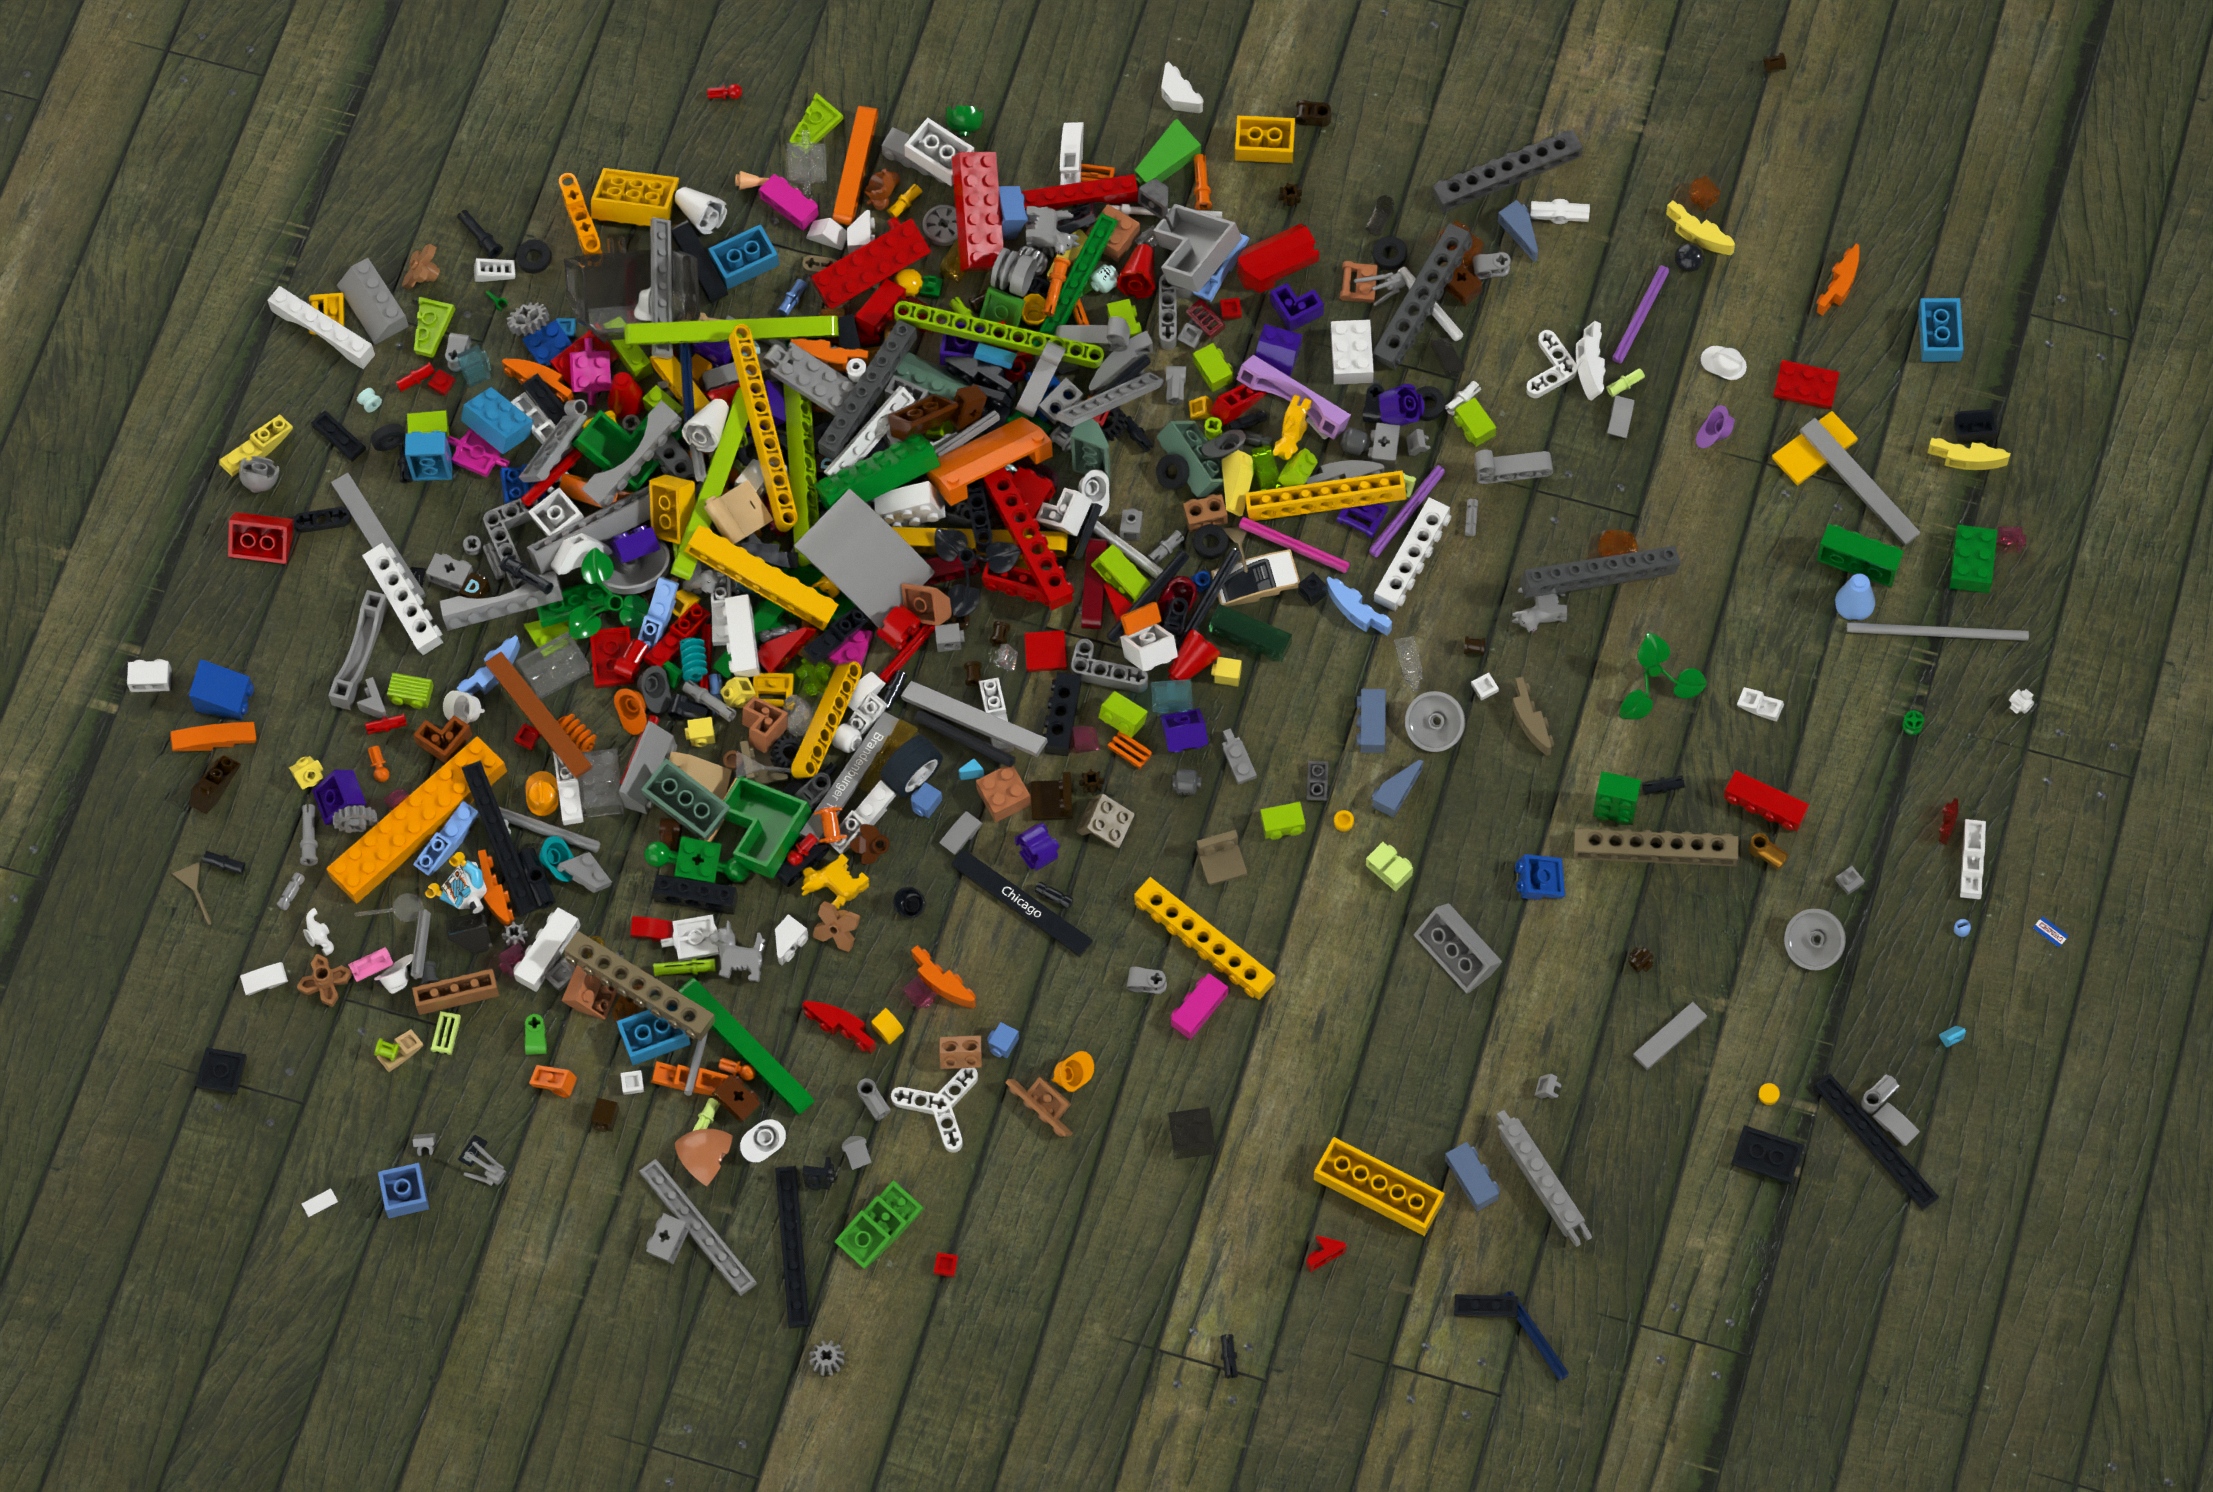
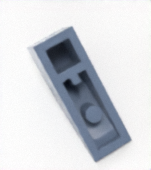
[1498,200,1538,262]
[1371,760,1423,818]

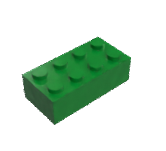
[1816,524,1904,588]

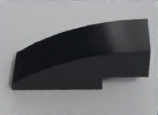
[735,543,798,569]

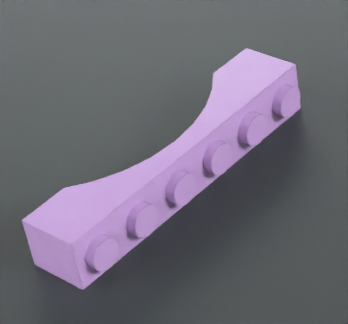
[1236,355,1351,439]

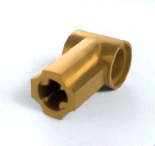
[1748,833,1789,870]

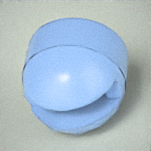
[1954,919,1971,937]

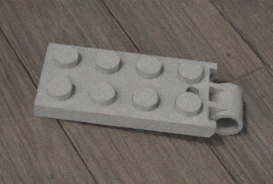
[762,342,856,416]
[518,399,588,482]

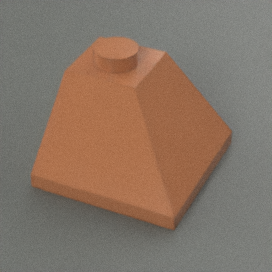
[901,583,952,626]

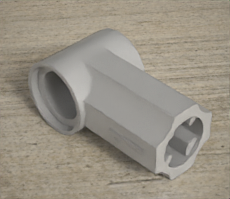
[1166,366,1186,405]
[1861,1074,1899,1114]
[857,1078,891,1121]

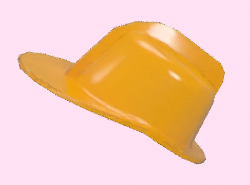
[525,771,559,816]
[1051,1051,1094,1092]

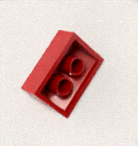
[228,512,293,564]

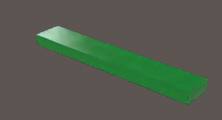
[712,600,786,680]

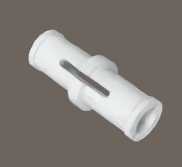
[1445,381,1481,416]

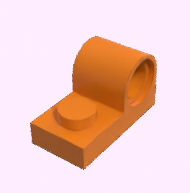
[529,1065,577,1098]

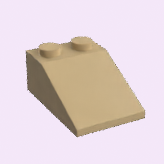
[669,751,732,800]

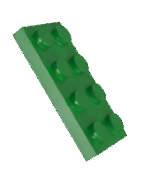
[536,582,616,628]

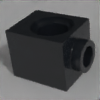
[1298,572,1327,607]

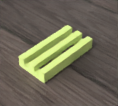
[431,1011,461,1055]

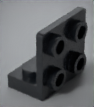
[972,384,1014,434]

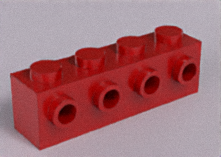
[982,562,1059,606]
[1724,770,1809,832]

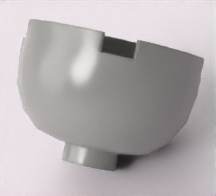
[239,456,279,493]

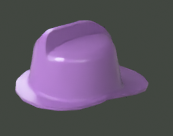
[1696,405,1735,448]

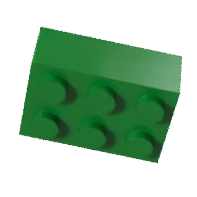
[1949,525,1997,593]
[1593,771,1641,825]

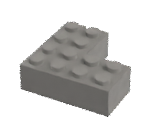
[1153,204,1242,293]

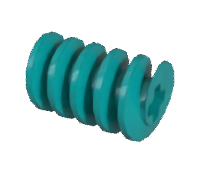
[679,638,708,682]

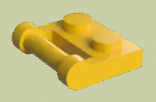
[309,293,344,335]
[753,673,794,710]

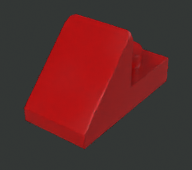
[1306,1235,1347,1272]

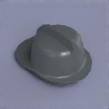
[1202,430,1246,460]
[637,665,671,713]

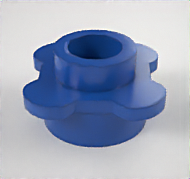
[1191,571,1212,592]

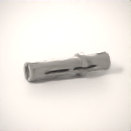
[683,680,736,722]

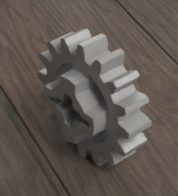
[507,302,549,336]
[333,805,377,833]

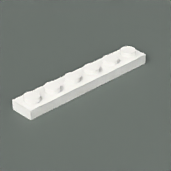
[824,386,915,477]

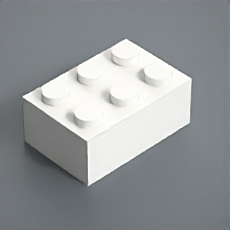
[904,117,974,187]
[1331,320,1373,385]
[874,481,946,527]

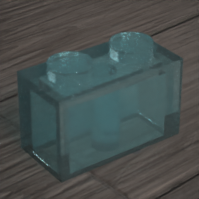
[457,345,492,388]
[1151,679,1193,714]

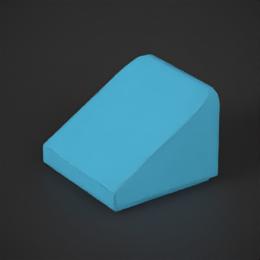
[959,759,984,780]
[1939,1026,1966,1047]

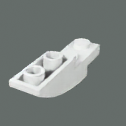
[1060,122,1084,185]
[1576,321,1605,401]
[711,569,732,646]
[979,678,1014,752]
[553,751,584,825]
[829,780,897,854]

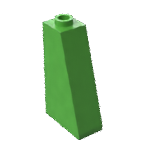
[1135,119,1201,187]

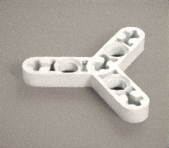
[891,1068,978,1153]

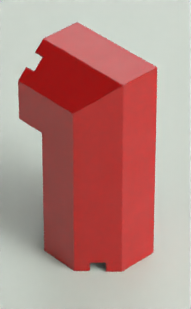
[1237,223,1319,293]

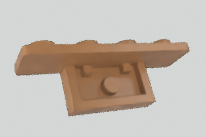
[1005,1077,1073,1137]

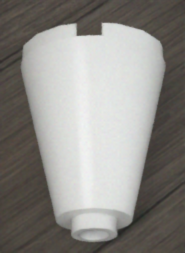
[674,187,727,234]
[682,399,729,452]

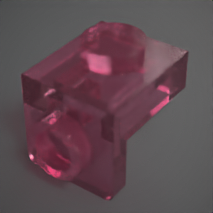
[901,976,937,1008]

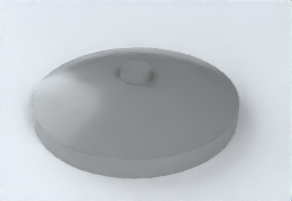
[597,531,671,594]

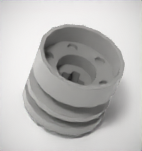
[990,248,1037,297]

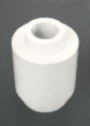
[846,358,867,384]

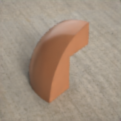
[675,1129,733,1186]

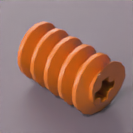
[557,713,597,756]

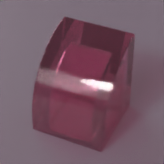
[1072,726,1100,754]

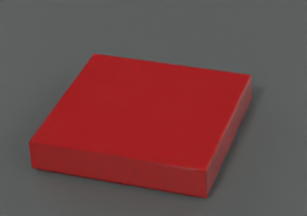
[1025,630,1067,672]

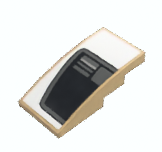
[1211,549,1300,608]

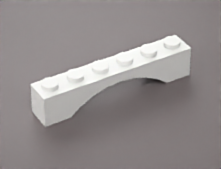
[268,286,375,369]

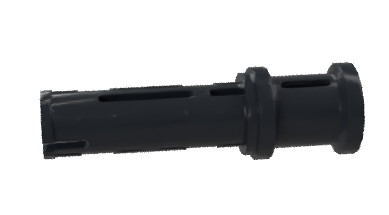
[457,210,503,259]
[500,554,554,594]

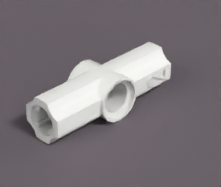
[1530,199,1590,224]

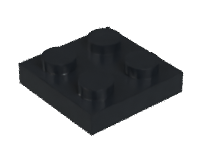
[1057,201,1097,234]
[196,1047,247,1095]

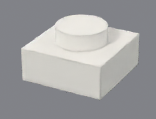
[1471,673,1499,701]
[621,1070,644,1095]

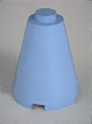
[1835,574,1875,621]

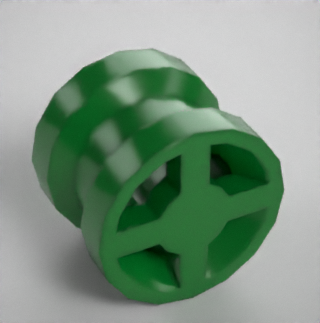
[1902,710,1924,735]

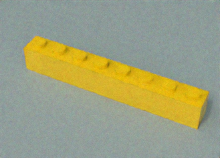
[684,525,839,631]

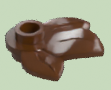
[849,824,889,864]

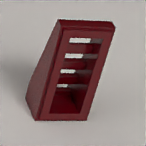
[1186,299,1226,340]

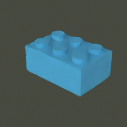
[708,224,779,290]
[1918,298,1963,362]
[461,387,533,454]
[405,431,453,481]
[617,1006,691,1066]

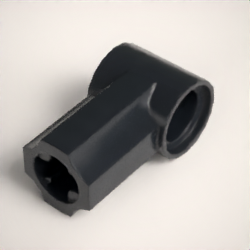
[667,694,710,720]

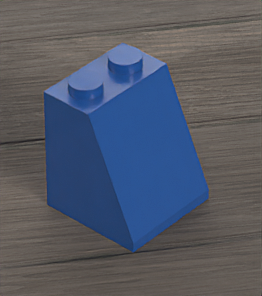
[189,659,254,721]

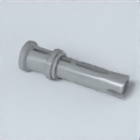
[300,804,318,866]

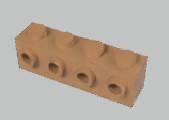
[412,969,499,1015]

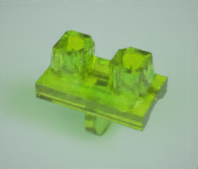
[795,658,831,696]

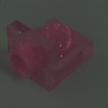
[1996,527,2026,553]
[384,788,409,811]
[498,942,525,977]

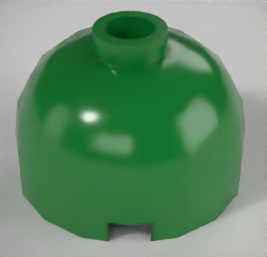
[945,105,984,137]

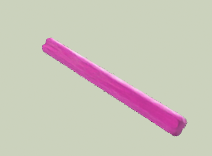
[1239,517,1350,573]

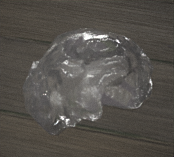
[783,695,813,736]

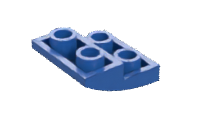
[500,464,546,505]

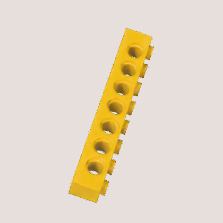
[1245,470,1407,521]
[1134,877,1275,1000]

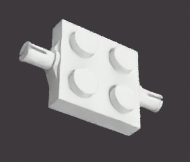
[661,915,719,962]

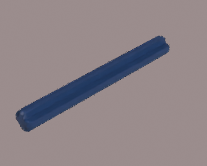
[680,343,695,424]
[1504,1291,1569,1381]

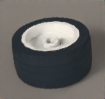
[881,735,943,797]

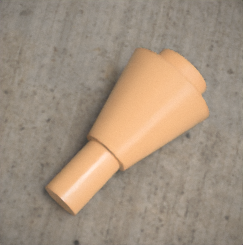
[735,171,769,190]

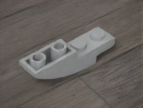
[1304,460,1384,485]

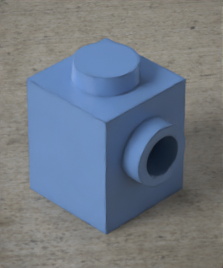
[911,782,942,818]
[987,1022,1019,1058]

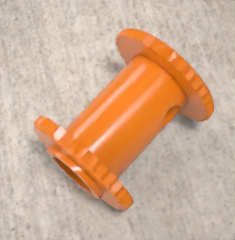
[814,807,847,844]

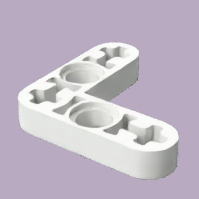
[1526,330,1577,398]

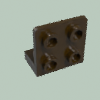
[1031,772,1073,820]

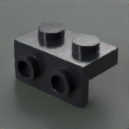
[1953,409,1997,442]
[802,1157,836,1191]

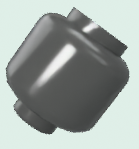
[1339,428,1370,456]
[1173,769,1201,795]

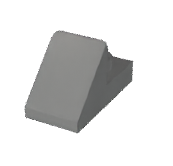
[357,677,388,719]

